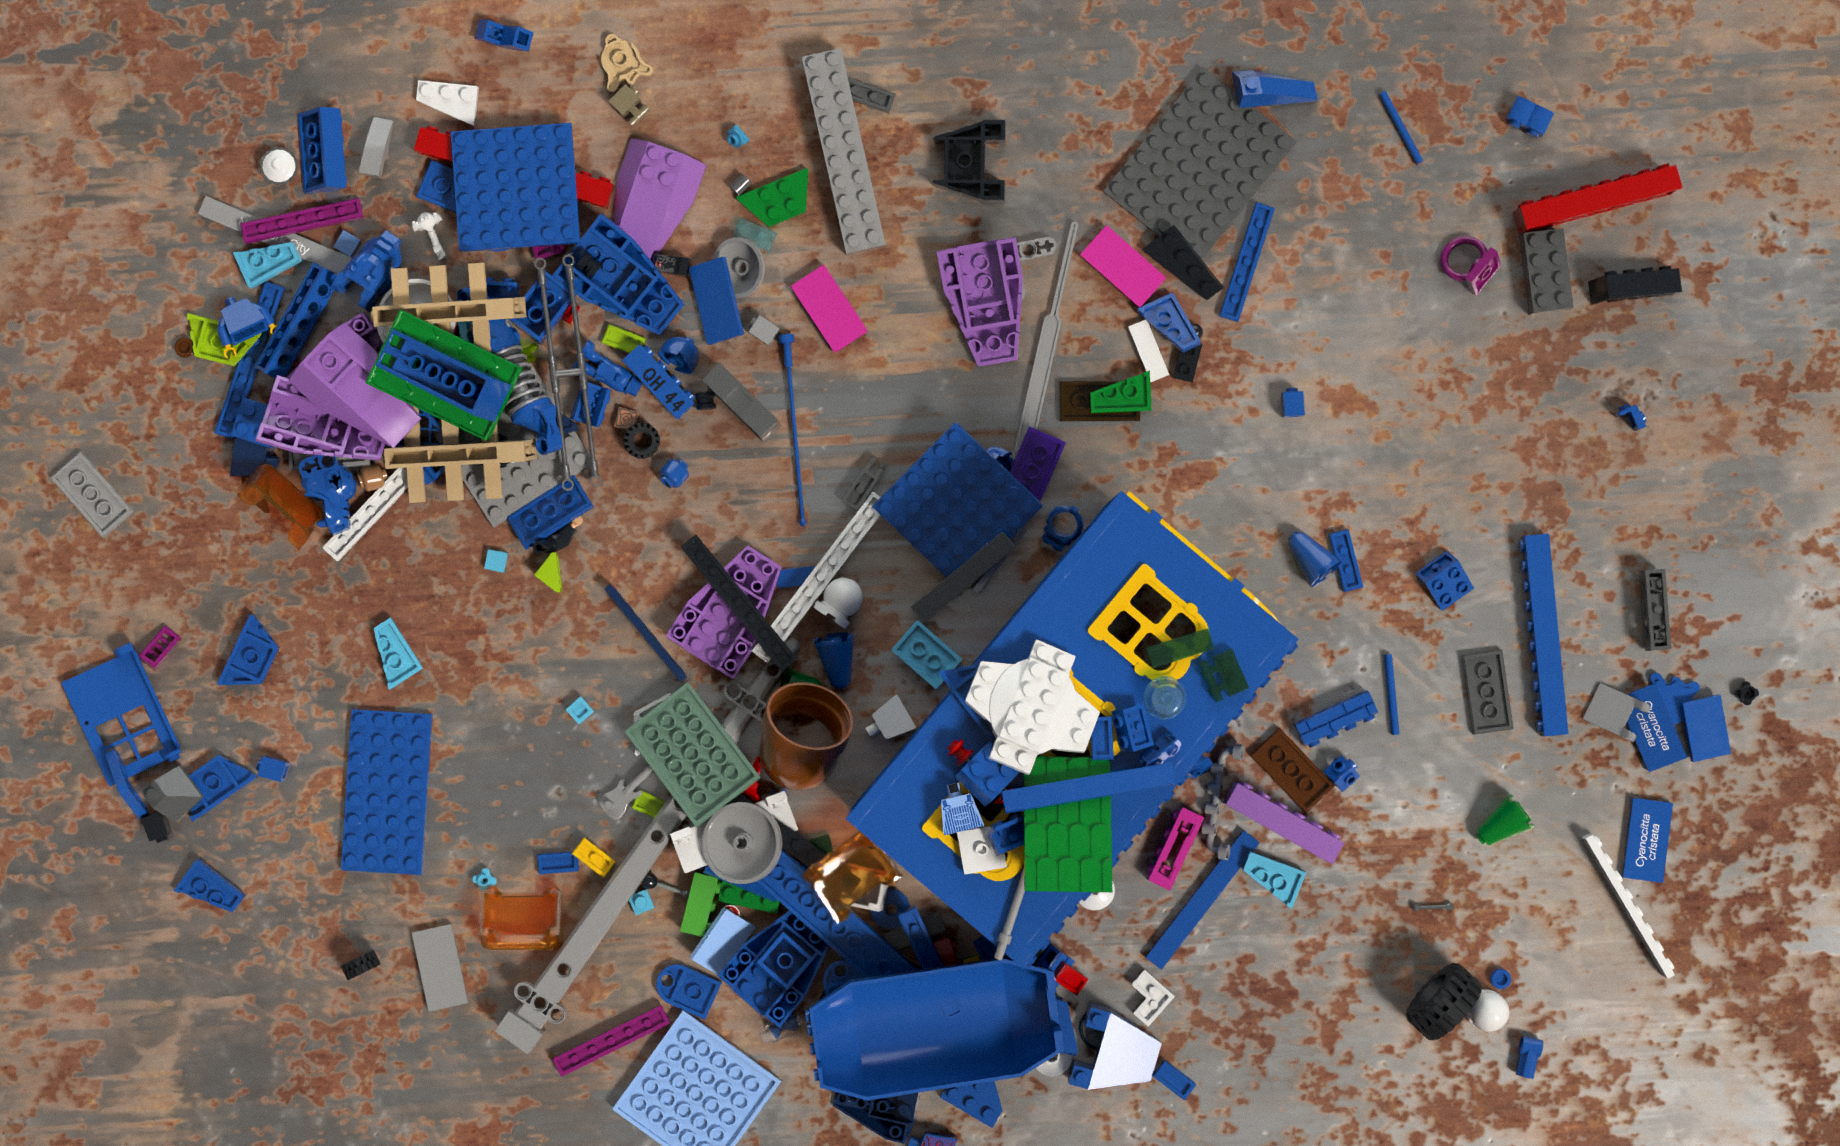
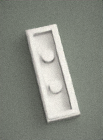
[1128,320,1169,383]

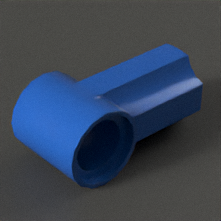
[1516,1036,1543,1079]

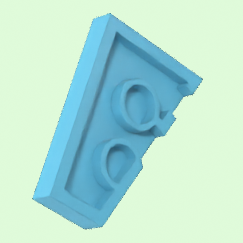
[233,242,302,289]
[373,618,424,690]
[1242,850,1307,909]

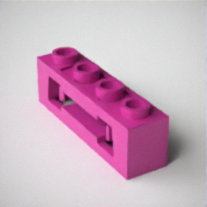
[1146,807,1204,891]

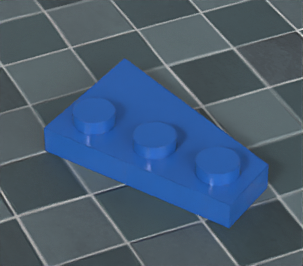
[1137,292,1201,353]
[173,858,246,912]

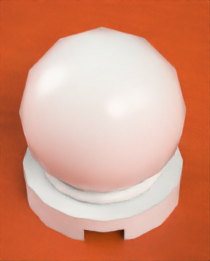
[813,577,863,629]
[1466,989,1509,1032]

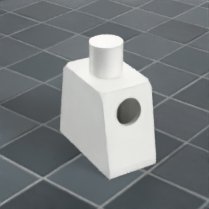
[866,695,916,739]

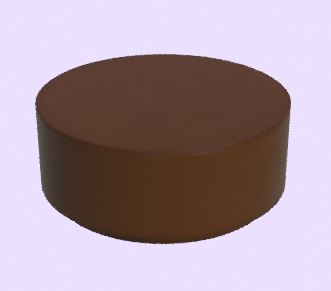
[175,337,194,358]

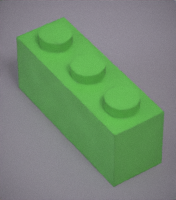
[680,871,722,937]

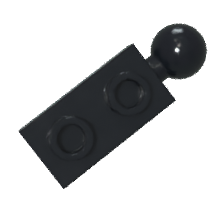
[1173,324,1203,383]

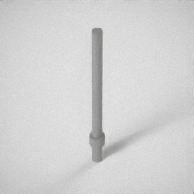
[994,868,1025,960]

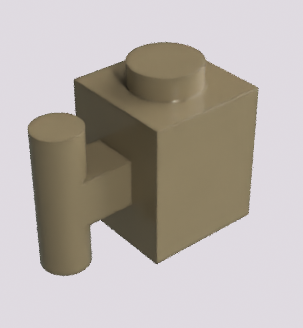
[609,84,650,127]

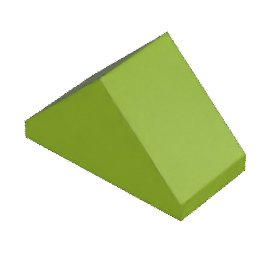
[534,552,563,593]

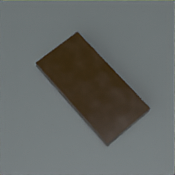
[1060,381,1140,422]

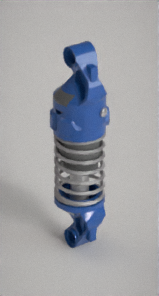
[456,286,563,455]

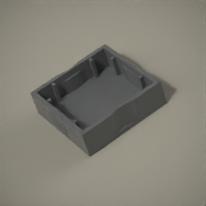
[702,363,781,443]

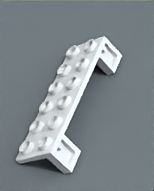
[670,791,798,873]

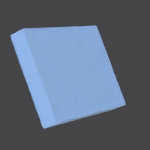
[690,907,755,975]

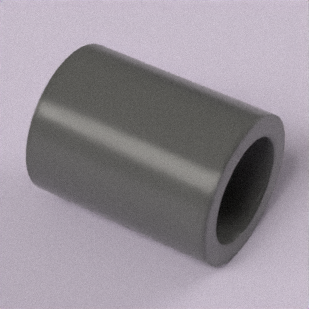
[729,174,752,196]

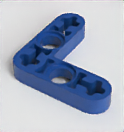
[105,749,149,820]

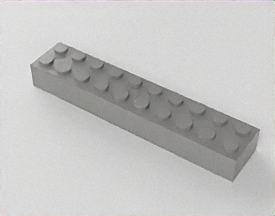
[802,48,886,256]

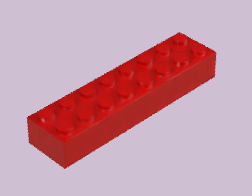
[1513,163,1683,235]

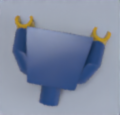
[217,297,277,359]

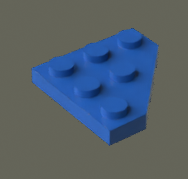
[940,1081,1002,1128]

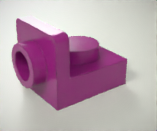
[532,245,565,261]

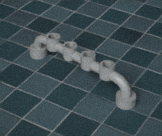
[1202,743,1245,860]

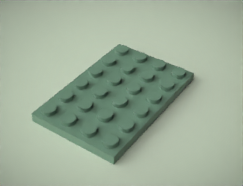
[624,682,761,828]

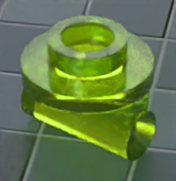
[522,343,539,363]

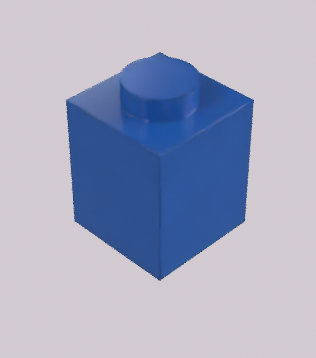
[1281,388,1305,418]
[256,756,290,782]

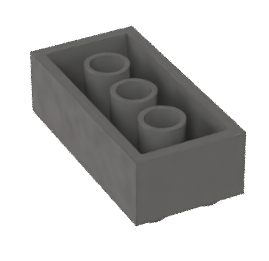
[1519,228,1574,315]

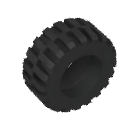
[1406,963,1482,1041]

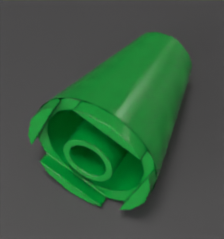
[1476,794,1535,846]

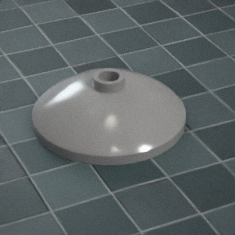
[712,237,765,298]

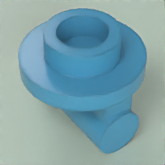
[726,125,750,148]

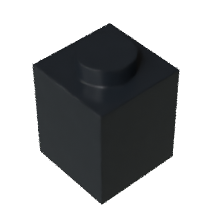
[141,812,173,843]

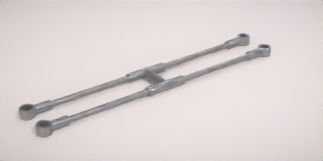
[534,254,602,491]

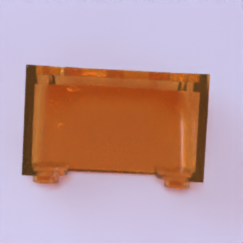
[237,464,322,550]
[802,832,903,924]
[478,887,563,950]

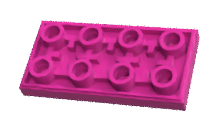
[1080,225,1166,308]
[791,264,868,353]

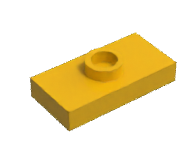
[571,837,616,878]

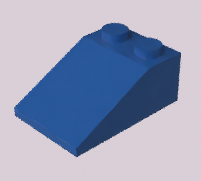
[508,271,577,345]

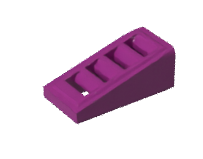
[139,625,181,671]

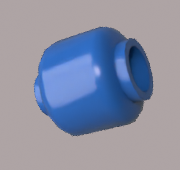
[659,459,689,489]

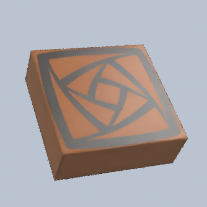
[614,407,639,430]

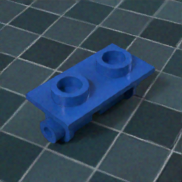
[1138,732,1181,767]

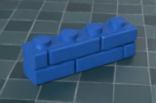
[1293,690,1378,748]

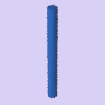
[1379,91,1424,165]
[1384,654,1400,735]

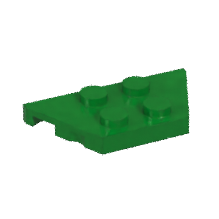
[736,168,809,228]

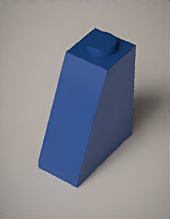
[1055,996,1078,1056]

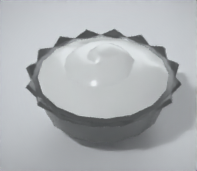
[259,146,299,186]

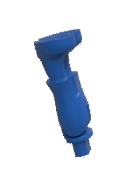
[572,340,643,397]

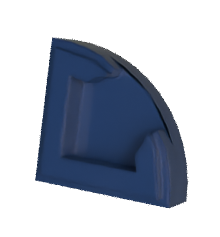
[556,415,578,435]

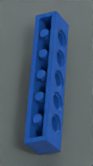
[254,262,337,379]

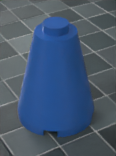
[1287,531,1342,587]
[814,632,854,689]

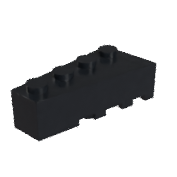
[1588,266,1682,305]

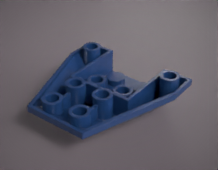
[833,1092,921,1144]

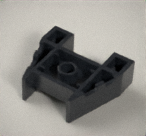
[933,120,1006,204]

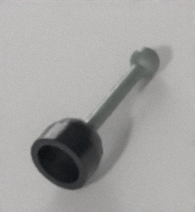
[642,872,690,898]

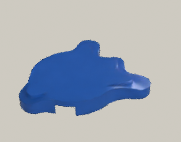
[1650,673,1700,725]

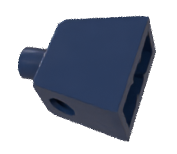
[230,438,280,477]

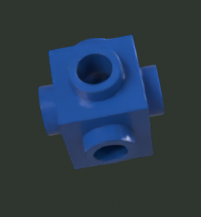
[1323,755,1360,792]

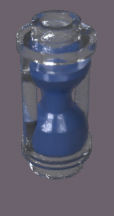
[759,1009,805,1045]

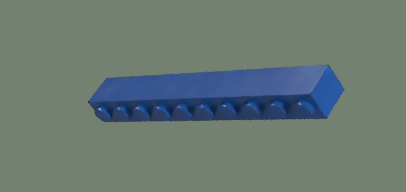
[1519,534,1569,736]

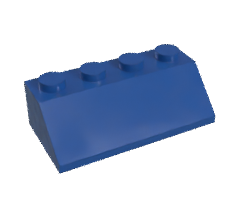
[298,107,347,193]

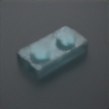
[732,218,777,252]

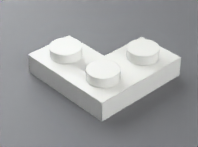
[1131,969,1175,1027]

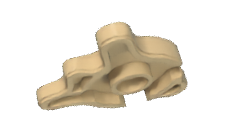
[601,34,653,93]

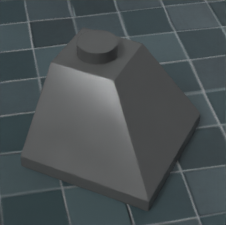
[142,765,204,822]

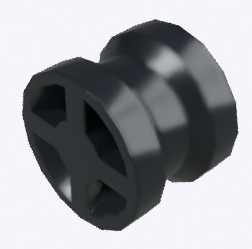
[695,392,717,410]

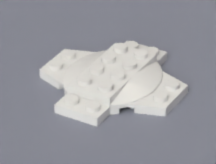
[964,639,1100,775]

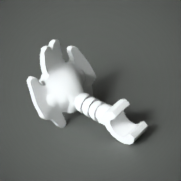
[412,212,446,260]

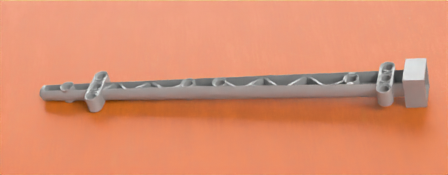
[495,636,801,1054]

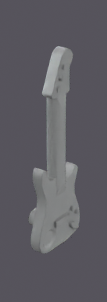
[599,764,653,820]

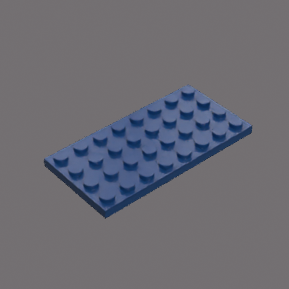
[341,709,433,875]

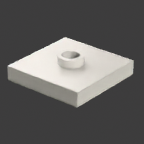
[957,826,1007,875]

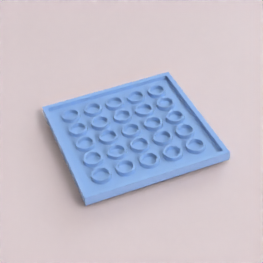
[612,1010,782,1146]

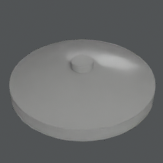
[702,802,782,884]

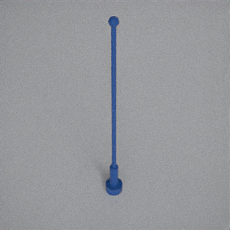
[778,334,807,526]

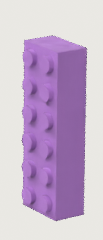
[1222,781,1344,864]

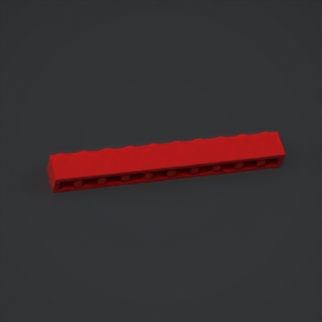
[414,126,615,209]

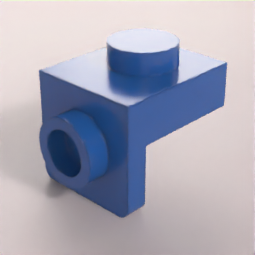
[1614,403,1646,431]

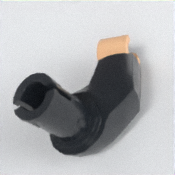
[532,516,583,554]

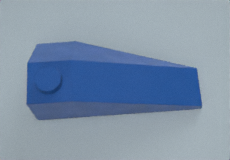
[1232,70,1318,108]

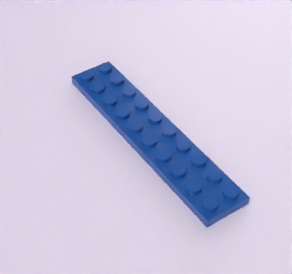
[757,849,919,978]

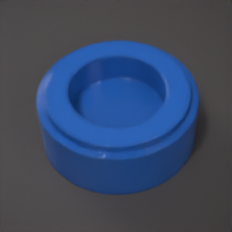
[1490,968,1511,989]

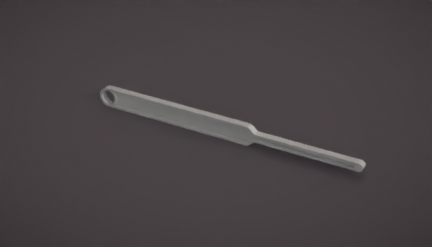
[1013,221,1078,460]

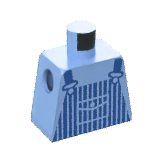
[941,782,984,835]

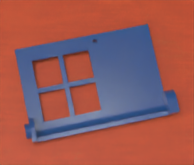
[61,643,183,787]

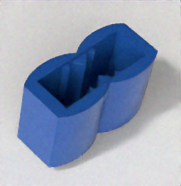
[1505,96,1554,138]

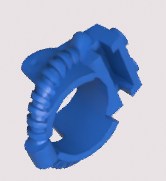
[1041,505,1084,551]

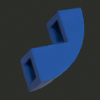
[475,20,534,52]

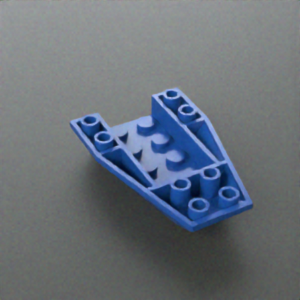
[717,910,829,1028]

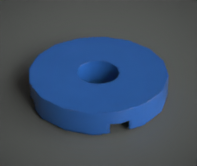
[871,889,910,929]

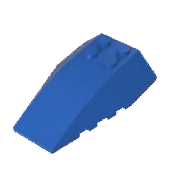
[552,213,684,335]

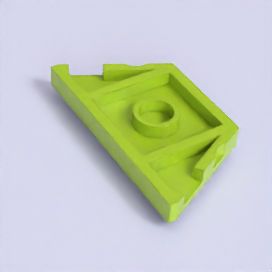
[187,313,262,367]

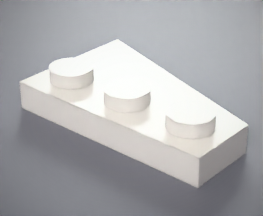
[416,80,479,127]

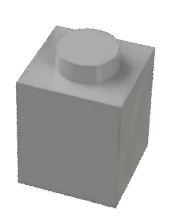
[748,315,781,347]

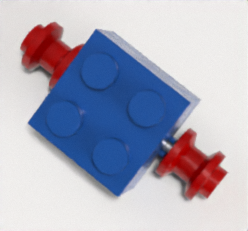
[947,739,1019,814]

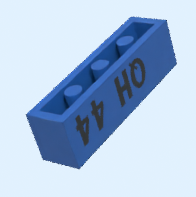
[622,344,695,420]

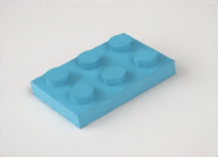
[891,620,962,689]

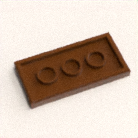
[1250,727,1335,813]

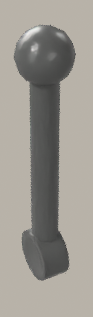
[1412,902,1454,911]

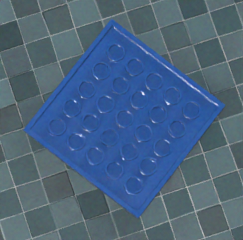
[451,123,581,252]
[872,421,1043,577]

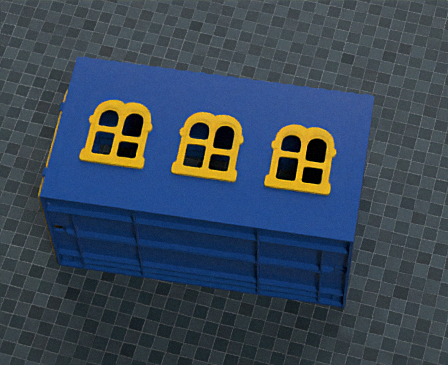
[846,491,1299,969]

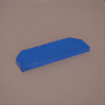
[776,565,817,588]

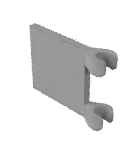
[1583,683,1650,742]

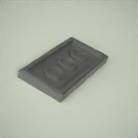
[1461,650,1514,735]

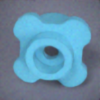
[472,868,497,892]

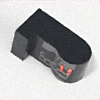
[652,254,690,278]

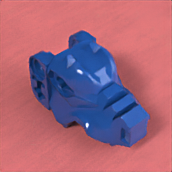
[331,230,402,312]
[299,455,357,535]

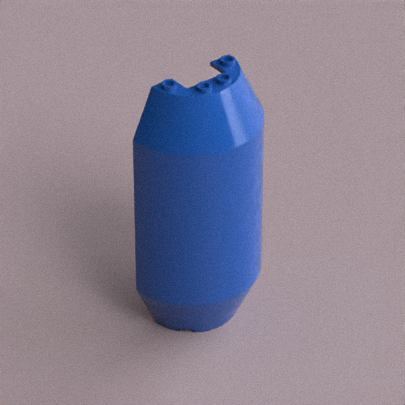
[805,956,1064,1100]

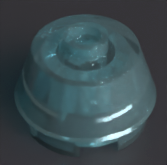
[1144,676,1186,719]

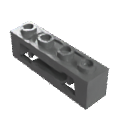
[1639,569,1671,651]

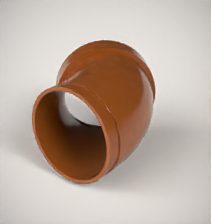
[759,682,853,791]

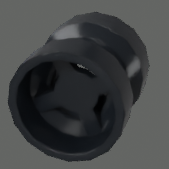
[575,251,603,279]

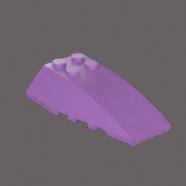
[613,138,707,261]
[937,237,1023,367]
[255,375,385,460]

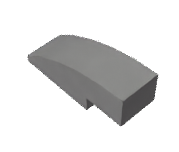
[359,117,394,178]

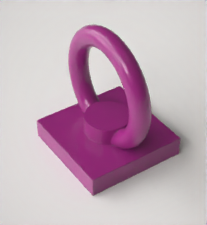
[1440,236,1501,296]

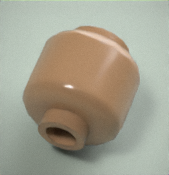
[356,463,388,492]

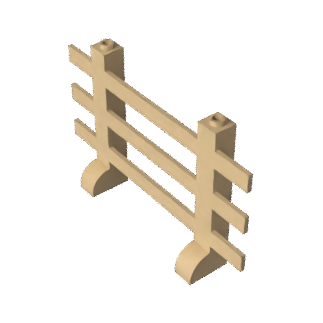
[371,263,537,503]

